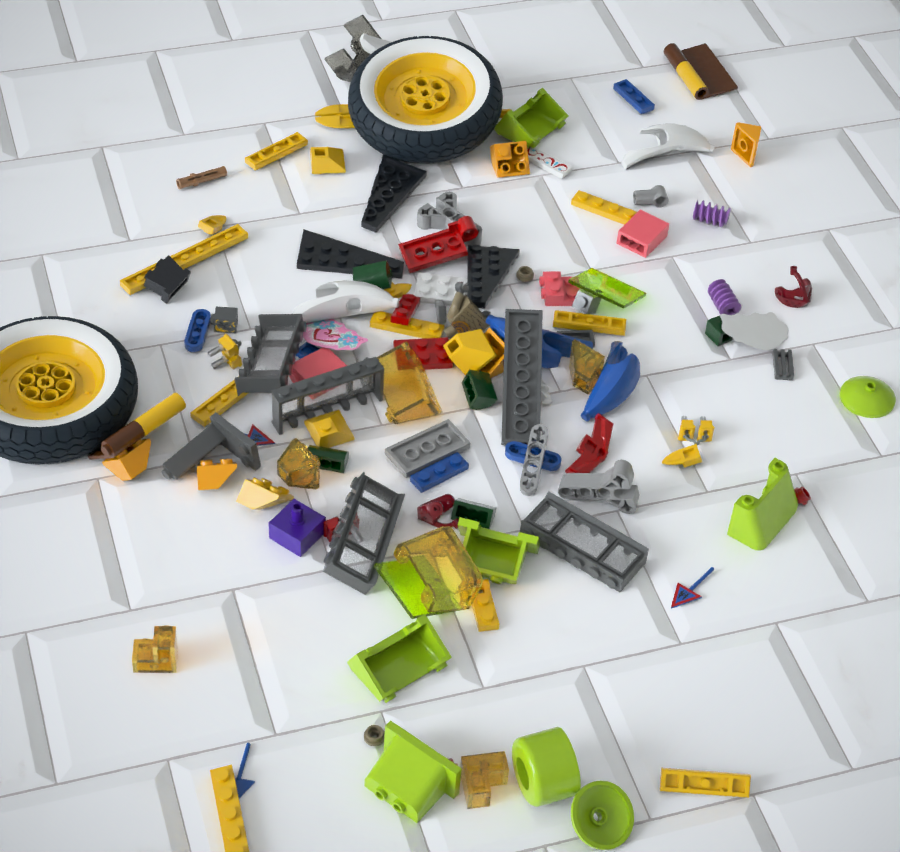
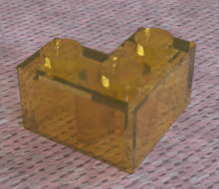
[132,625,178,673]
[460,751,509,809]

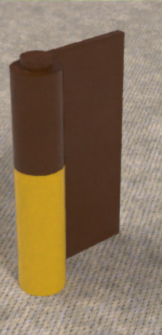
[663,43,738,100]
[88,393,186,460]

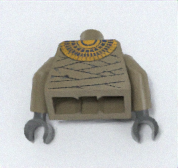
[443,282,491,339]

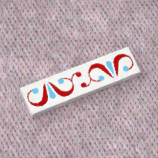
[527,147,572,179]

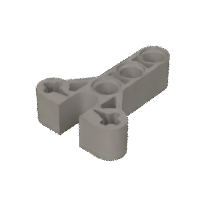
[417,192,482,246]
[558,459,640,514]

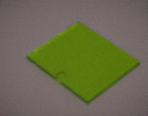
[568,268,647,309]
[374,556,462,619]

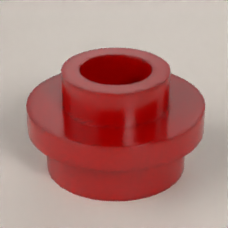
[794,486,811,505]

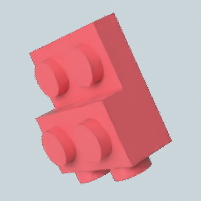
[539,271,579,306]

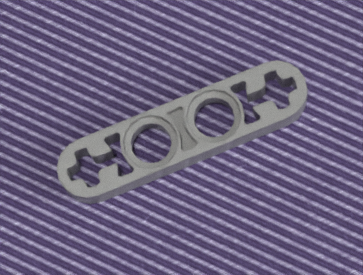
[520,424,548,496]

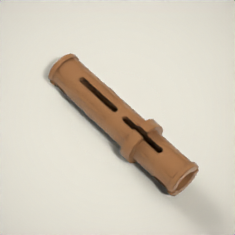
[176,166,227,189]

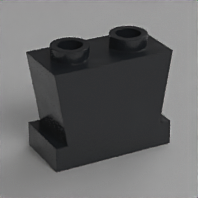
[144,255,191,304]

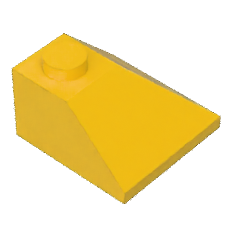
[304,409,355,448]

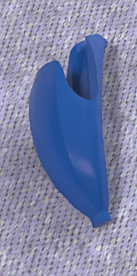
[486,314,593,368]
[581,341,640,422]

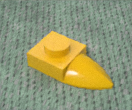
[198,215,226,234]
[383,282,412,298]
[662,444,702,468]

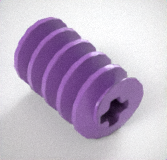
[693,200,731,228]
[707,279,742,315]

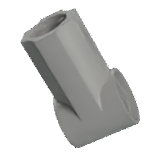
[633,185,669,207]

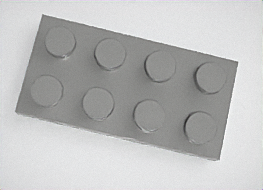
[385,419,471,478]

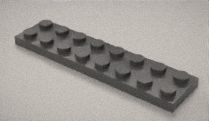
[501,309,543,445]

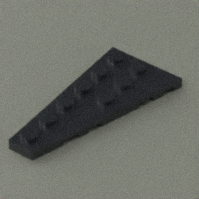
[361,154,427,233]
[297,229,404,279]
[467,245,520,309]

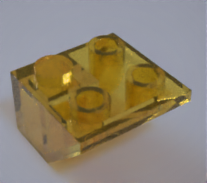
[569,339,605,394]
[277,438,320,490]

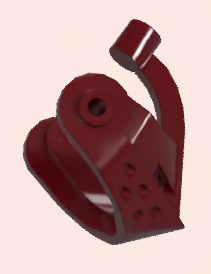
[775,266,812,308]
[417,494,459,529]

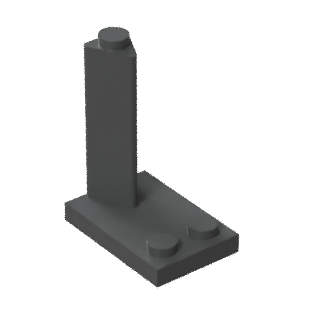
[161,412,261,480]

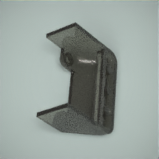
[324,15,382,82]

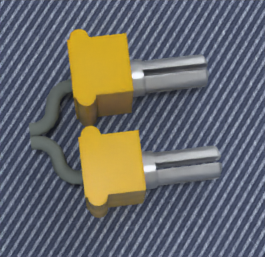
[208,334,242,369]
[678,415,715,445]

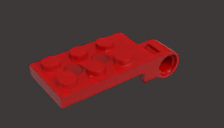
[398,216,478,274]

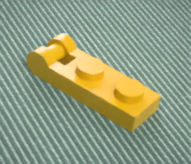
[467,579,500,632]

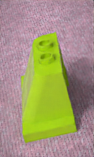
[457,517,540,584]
[364,720,462,823]

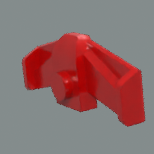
[565,413,614,473]

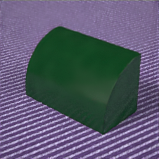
[353,260,393,289]
[461,369,498,410]
[306,445,349,473]
[451,498,497,529]

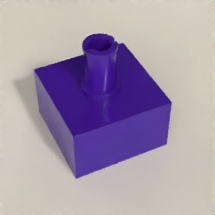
[269,499,326,557]

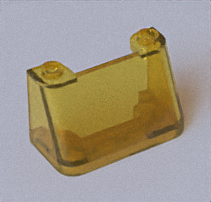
[370,341,442,424]
[393,526,483,613]

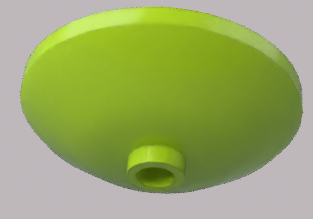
[840,376,896,418]
[571,780,634,850]

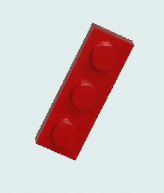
[390,294,421,326]

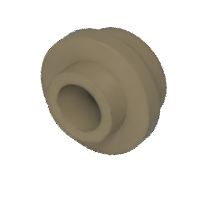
[516,266,534,282]
[364,725,385,746]

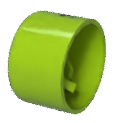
[512,726,581,807]

